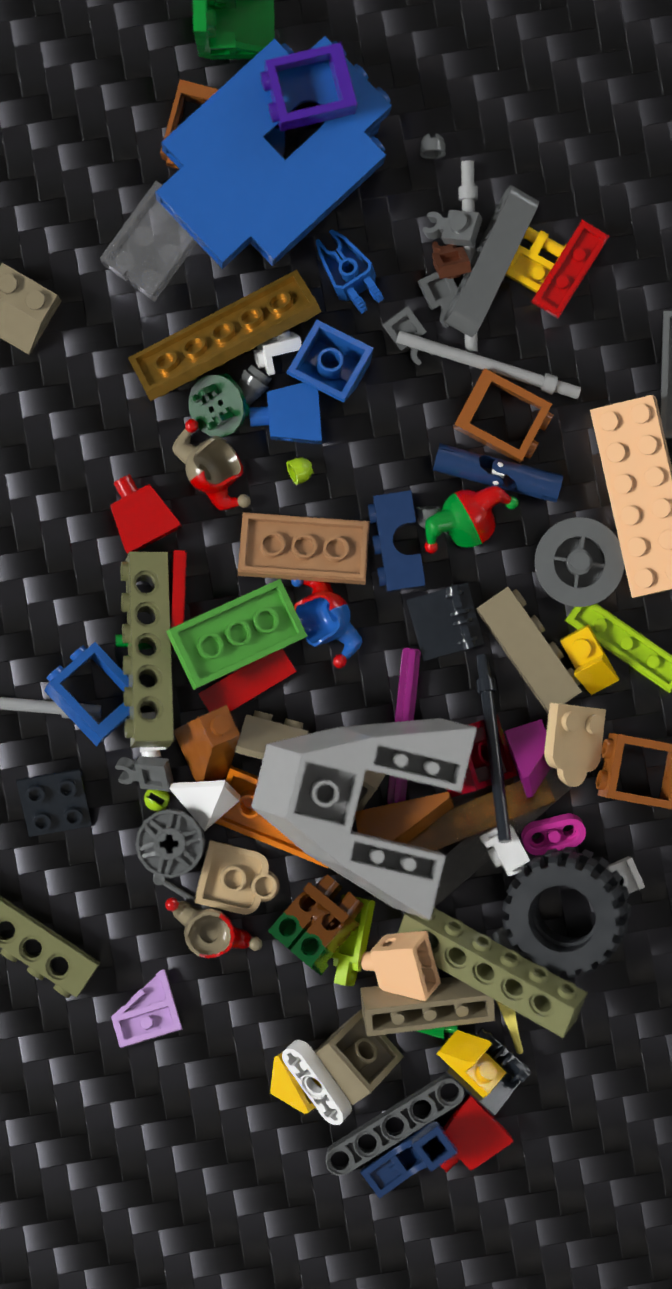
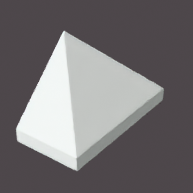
[169,780,241,831]

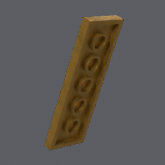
[128,270,321,401]

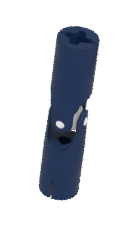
[433,443,563,503]

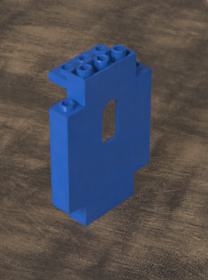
[155,36,392,269]

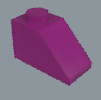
[505,720,551,798]

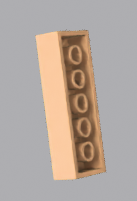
[590,395,672,598]

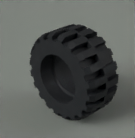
[502,847,631,977]

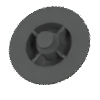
[534,517,624,607]

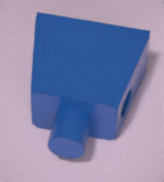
[249,382,322,444]

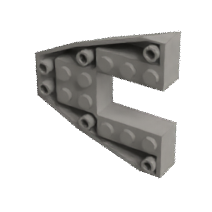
[251,718,477,920]

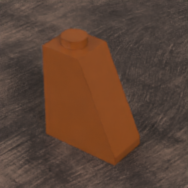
[173,705,240,782]

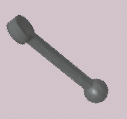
[153,875,212,910]

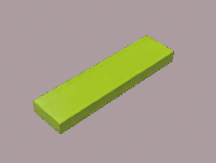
[565,604,672,693]

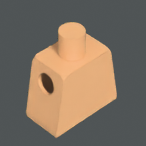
[361,931,441,1001]

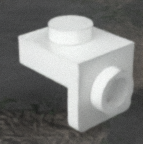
[254,329,302,376]

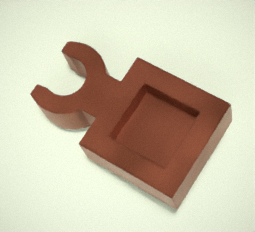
[432,241,471,279]

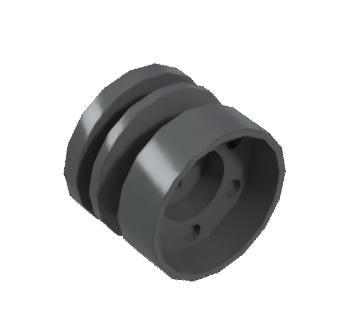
[135,808,206,878]

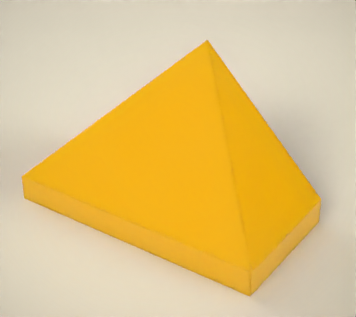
[270,1052,327,1114]

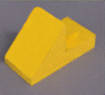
[560,624,619,695]
[436,1030,507,1098]

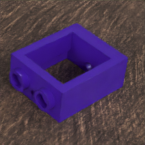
[260,42,357,132]

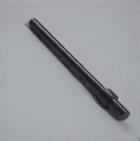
[476,654,511,843]

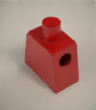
[110,474,182,554]
[440,1093,514,1172]

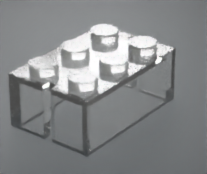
[100,181,197,302]

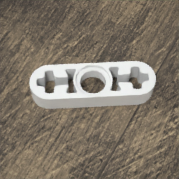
[282,1040,352,1125]

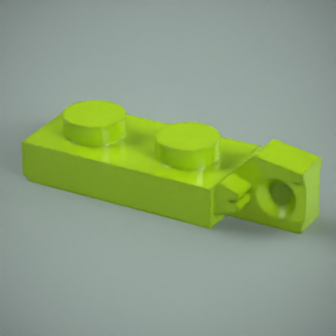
[331,894,375,986]

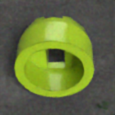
[286,457,313,485]
[144,790,170,811]

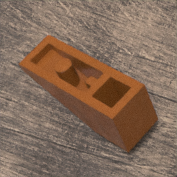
[355,792,454,844]

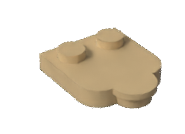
[544,703,606,787]
[194,840,280,914]

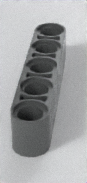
[443,185,539,337]
[326,1074,464,1176]

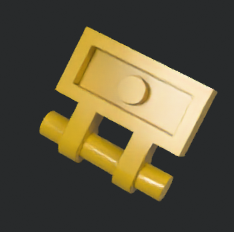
[505,227,567,293]

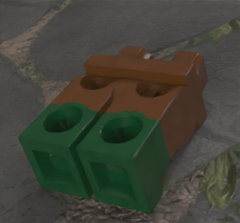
[268,874,364,975]

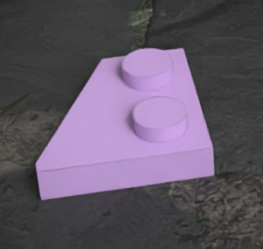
[111,969,183,1048]

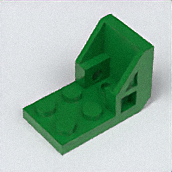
[193,0,275,59]

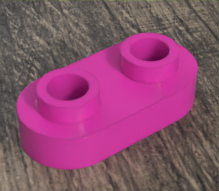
[521,813,586,855]

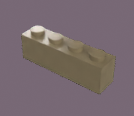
[475,587,582,714]
[360,976,495,1037]

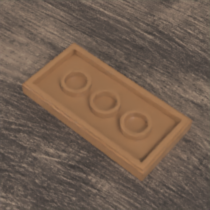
[238,513,370,585]

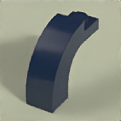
[360,1122,458,1199]

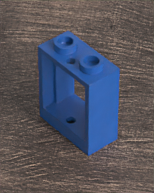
[44,642,130,747]

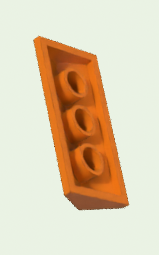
[215,766,328,868]

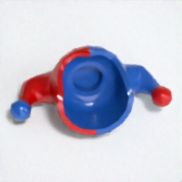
[291,580,362,668]

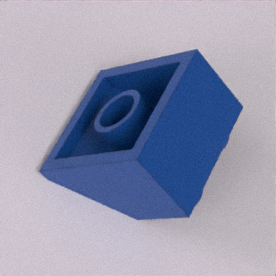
[287,320,374,403]

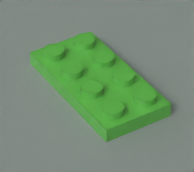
[166,579,308,690]

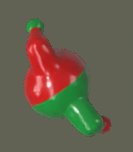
[424,486,519,554]

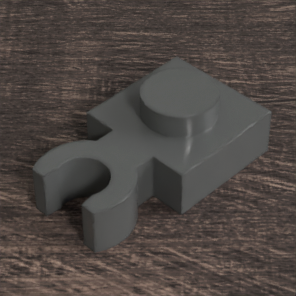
[422,210,483,247]
[417,272,458,328]
[382,306,434,365]
[115,756,174,792]

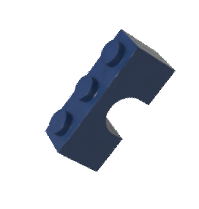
[368,490,425,593]

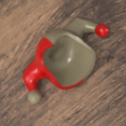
[172,419,251,510]
[165,897,263,959]

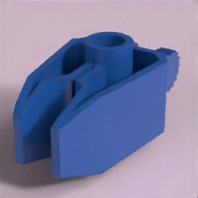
[316,230,384,314]

